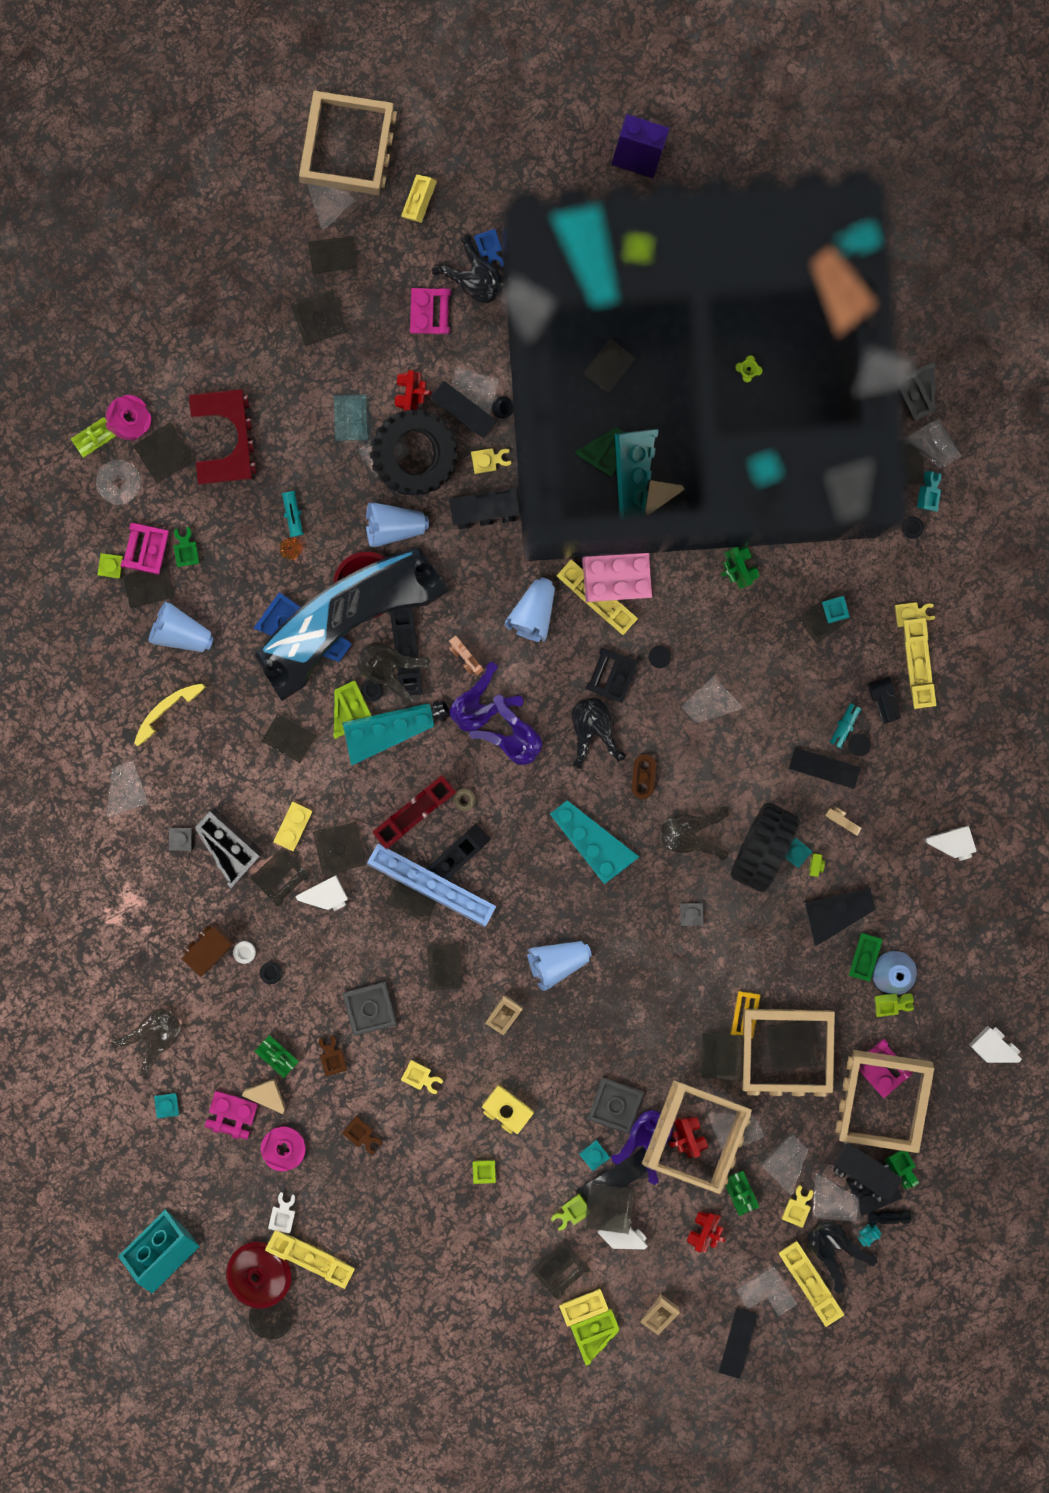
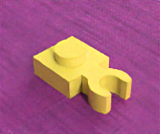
[471,448,511,474]
[894,602,935,627]
[401,1060,443,1094]
[781,1185,813,1228]

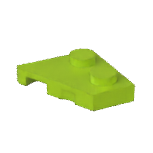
[333,680,372,739]

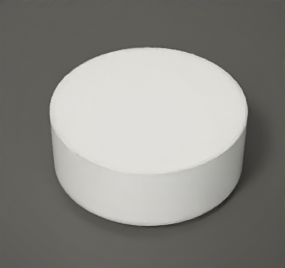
[233,941,256,964]

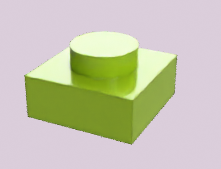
[97,553,124,579]
[808,853,825,877]
[473,1160,496,1184]

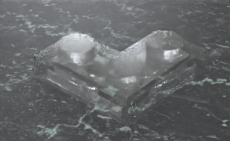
[736,1266,797,1316]

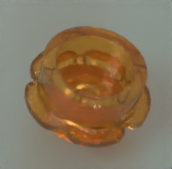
[280,538,301,560]

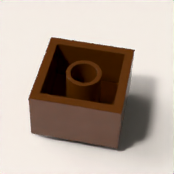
[181,924,235,978]

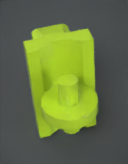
[71,417,116,458]

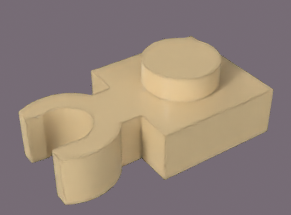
[824,807,862,835]

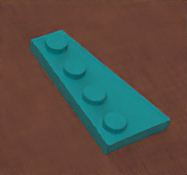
[552,206,617,306]
[615,429,659,515]
[342,703,434,766]
[550,800,639,884]

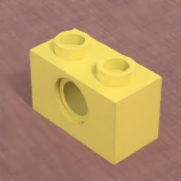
[482,1084,534,1134]

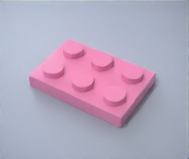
[582,553,652,602]

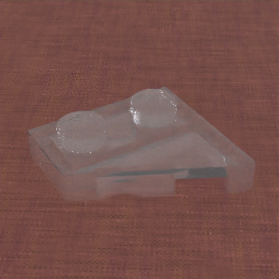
[760,1133,808,1195]

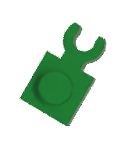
[173,527,200,568]

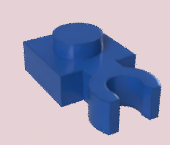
[474,228,504,267]

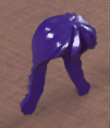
[450,662,524,732]
[469,695,542,765]
[611,1110,673,1185]

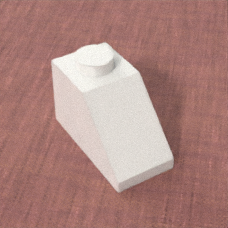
[924,825,977,861]
[296,875,349,911]

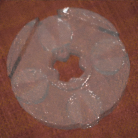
[96,460,142,505]

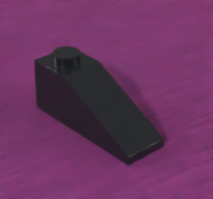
[788,747,861,789]
[426,824,491,880]

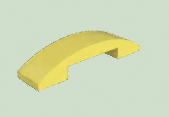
[557,559,638,635]
[903,617,936,709]
[135,684,206,746]
[265,1230,355,1289]
[778,1241,844,1327]

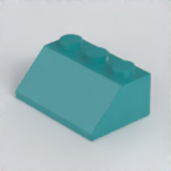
[118,1209,200,1294]

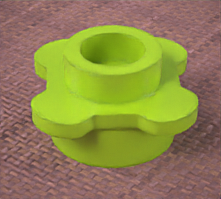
[626,236,651,261]
[736,356,762,382]

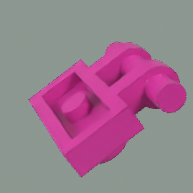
[205,1090,258,1140]

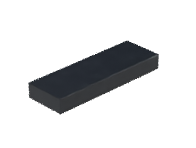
[430,380,497,439]
[718,1308,758,1379]

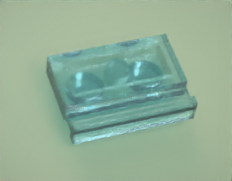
[334,395,368,441]

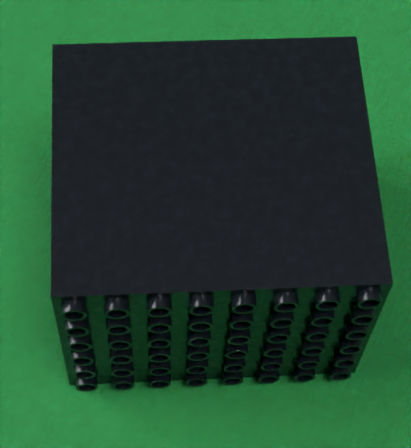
[502,169,908,562]

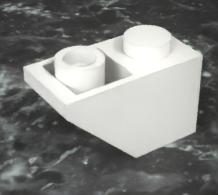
[969,1026,1022,1063]
[597,1211,648,1249]

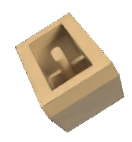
[645,481,684,513]
[485,995,523,1036]
[242,1078,286,1114]
[640,1294,680,1335]

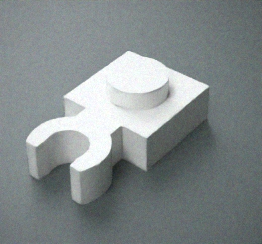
[268,1192,295,1234]

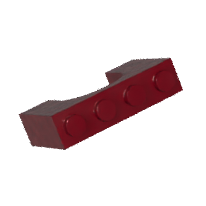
[189,389,256,485]
[372,774,457,849]

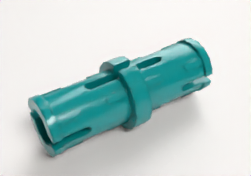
[281,491,304,538]
[829,703,862,749]

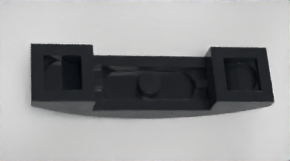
[390,607,423,697]
[575,1146,662,1208]

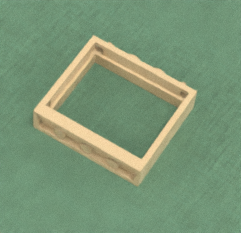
[299,91,397,195]
[742,1009,835,1097]
[835,1050,934,1153]
[642,1080,752,1194]

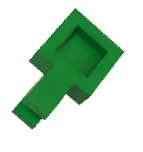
[885,1150,919,1190]

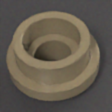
[453,789,475,811]

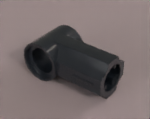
[868,677,901,724]

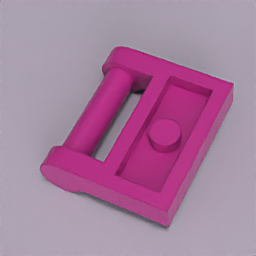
[410,288,452,335]
[120,523,169,575]
[859,1039,914,1098]

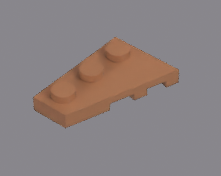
[812,248,876,335]

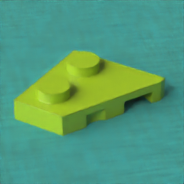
[570,1308,620,1366]

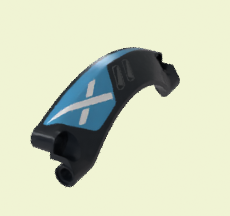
[255,547,450,701]

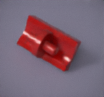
[394,370,432,411]
[669,1117,708,1158]
[687,1212,727,1253]

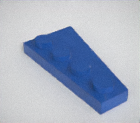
[254,592,352,662]

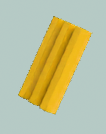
[731,991,760,1039]

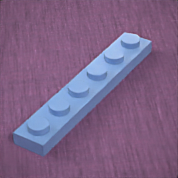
[367,844,496,927]

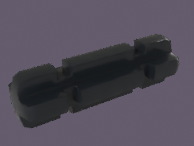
[867,1211,911,1225]

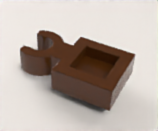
[319,1035,348,1077]
[342,1115,382,1155]

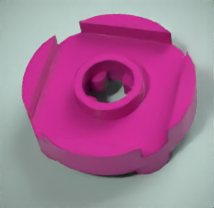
[106,395,151,441]
[261,1126,306,1172]

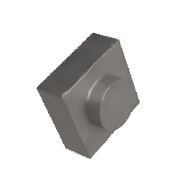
[169,828,192,851]
[680,903,703,926]

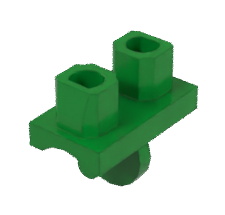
[720,547,760,590]
[254,1034,299,1078]
[725,1170,759,1216]

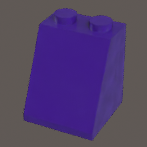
[611,114,669,179]

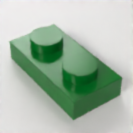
[848,933,883,982]

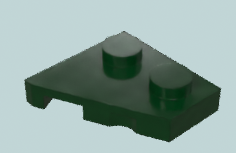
[575,427,625,477]

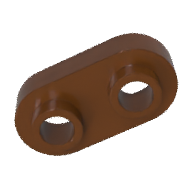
[631,754,656,799]

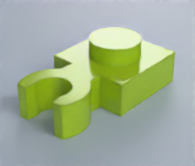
[875,993,914,1017]
[551,1193,593,1231]

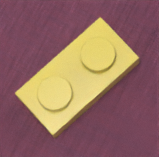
[401,174,437,223]
[273,802,313,851]
[559,1288,609,1327]

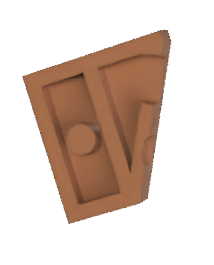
[448,636,484,676]

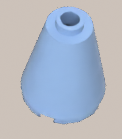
[366,502,429,547]
[504,577,555,642]
[148,602,213,652]
[527,941,592,991]
[872,951,917,995]

